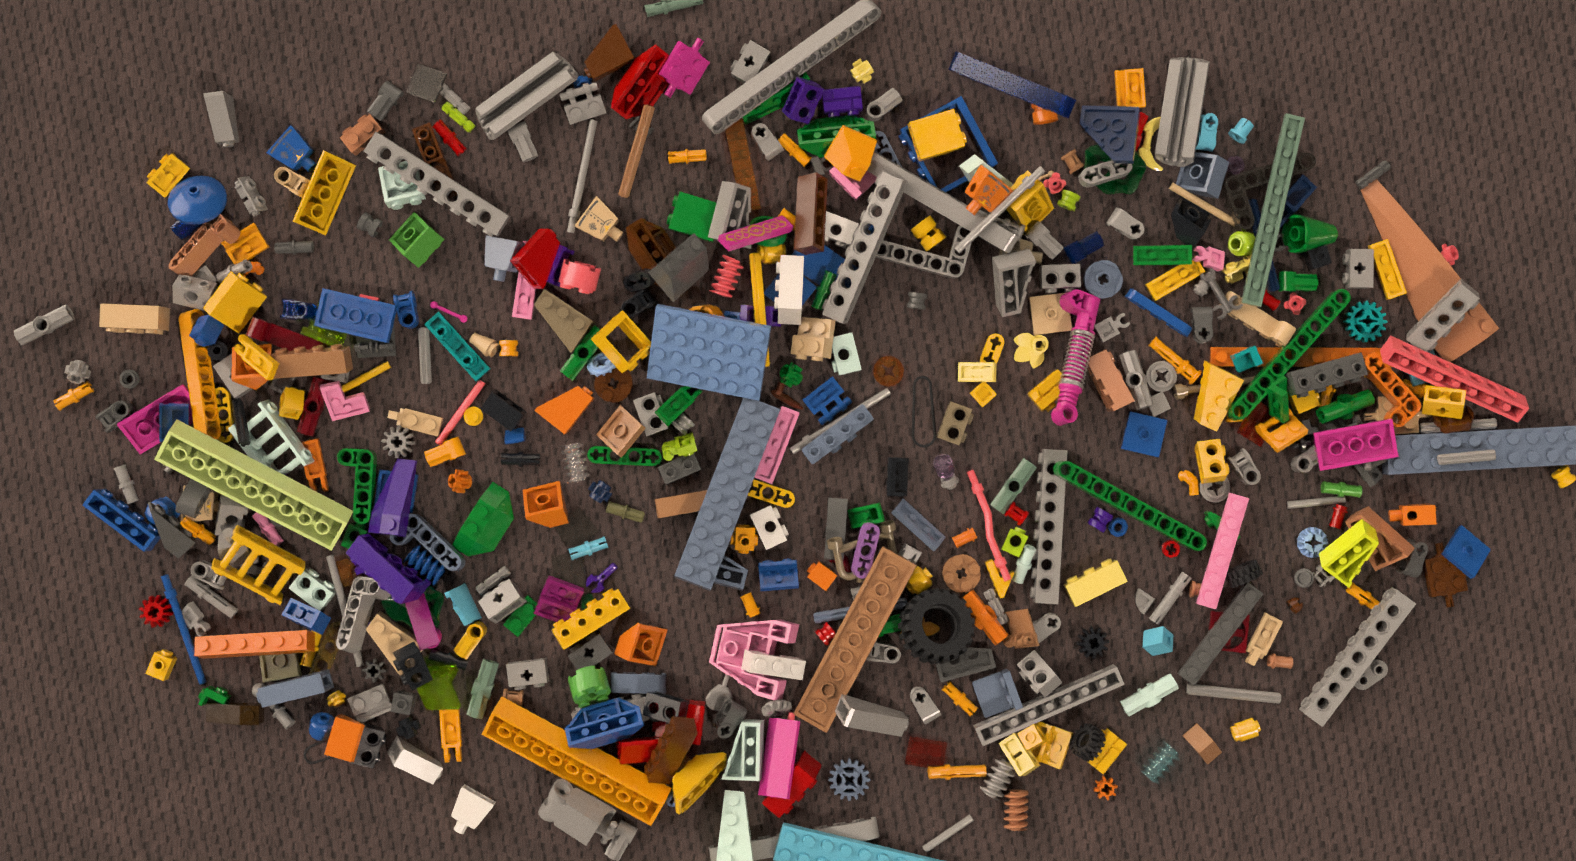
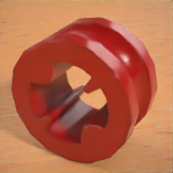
[1162,540,1180,558]

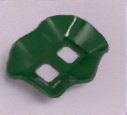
[1084,144,1146,195]
[382,578,444,629]

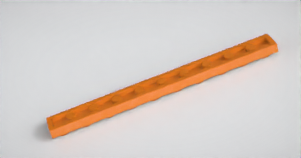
[1210,347,1392,367]

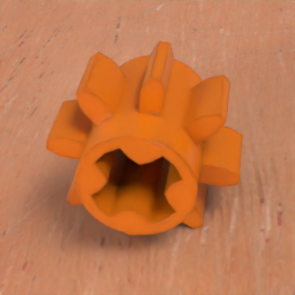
[448,469,472,493]
[1093,775,1118,800]

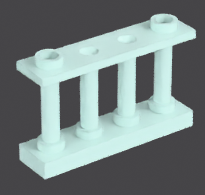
[228,399,315,476]

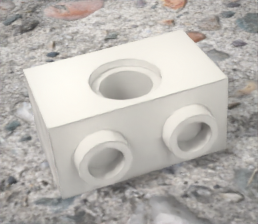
[825,211,859,248]
[750,505,789,550]

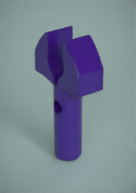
[586,563,618,593]

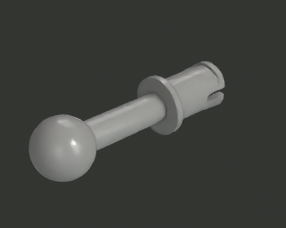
[252,683,296,729]

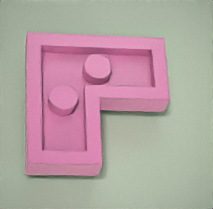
[320,381,370,421]

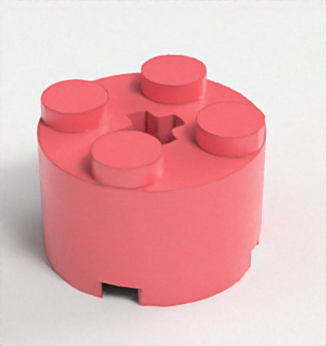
[558,259,601,294]

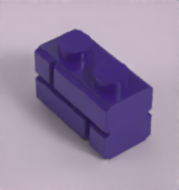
[822,86,863,118]

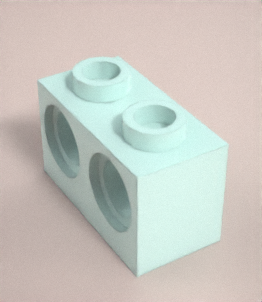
[289,568,336,611]

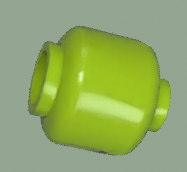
[1228,231,1256,256]

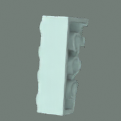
[716,790,754,861]

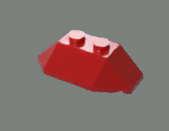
[611,45,669,119]

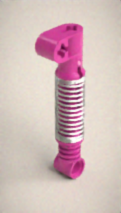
[1051,289,1100,426]

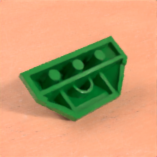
[797,115,876,158]
[452,482,514,556]

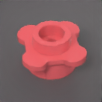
[1043,172,1066,194]
[1441,244,1459,265]
[1283,292,1307,315]

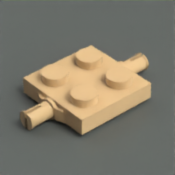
[1364,395,1431,435]

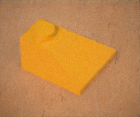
[824,125,877,182]

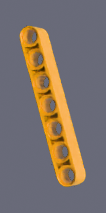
[179,309,221,440]

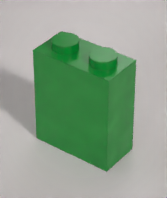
[666,192,716,243]

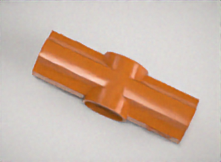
[961,590,1009,645]

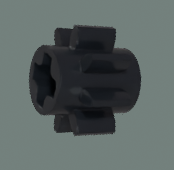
[396,716,421,740]

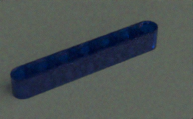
[948,52,1076,118]

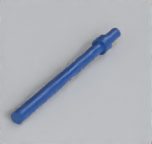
[161,574,207,685]

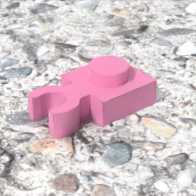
[1192,246,1225,272]

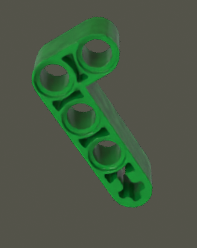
[337,448,377,525]

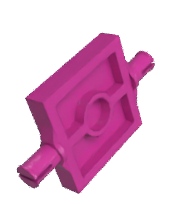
[659,38,710,98]

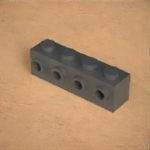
[1284,352,1368,398]

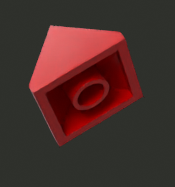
[616,736,659,764]

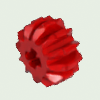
[139,595,173,628]

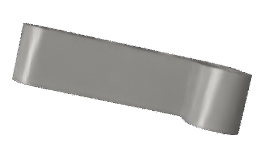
[336,576,390,654]

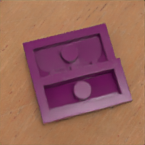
[534,575,584,622]

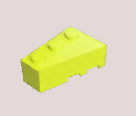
[1319,519,1379,588]

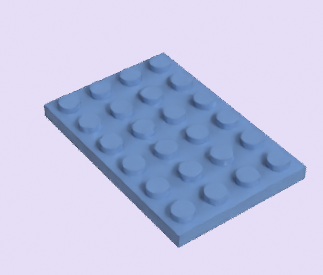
[647,304,771,401]

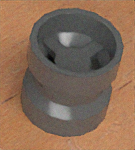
[356,212,383,238]

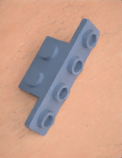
[802,404,874,464]

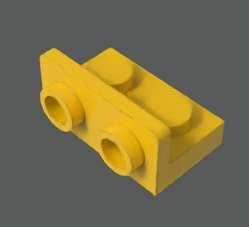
[146,153,191,198]

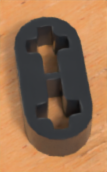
[623,268,656,292]

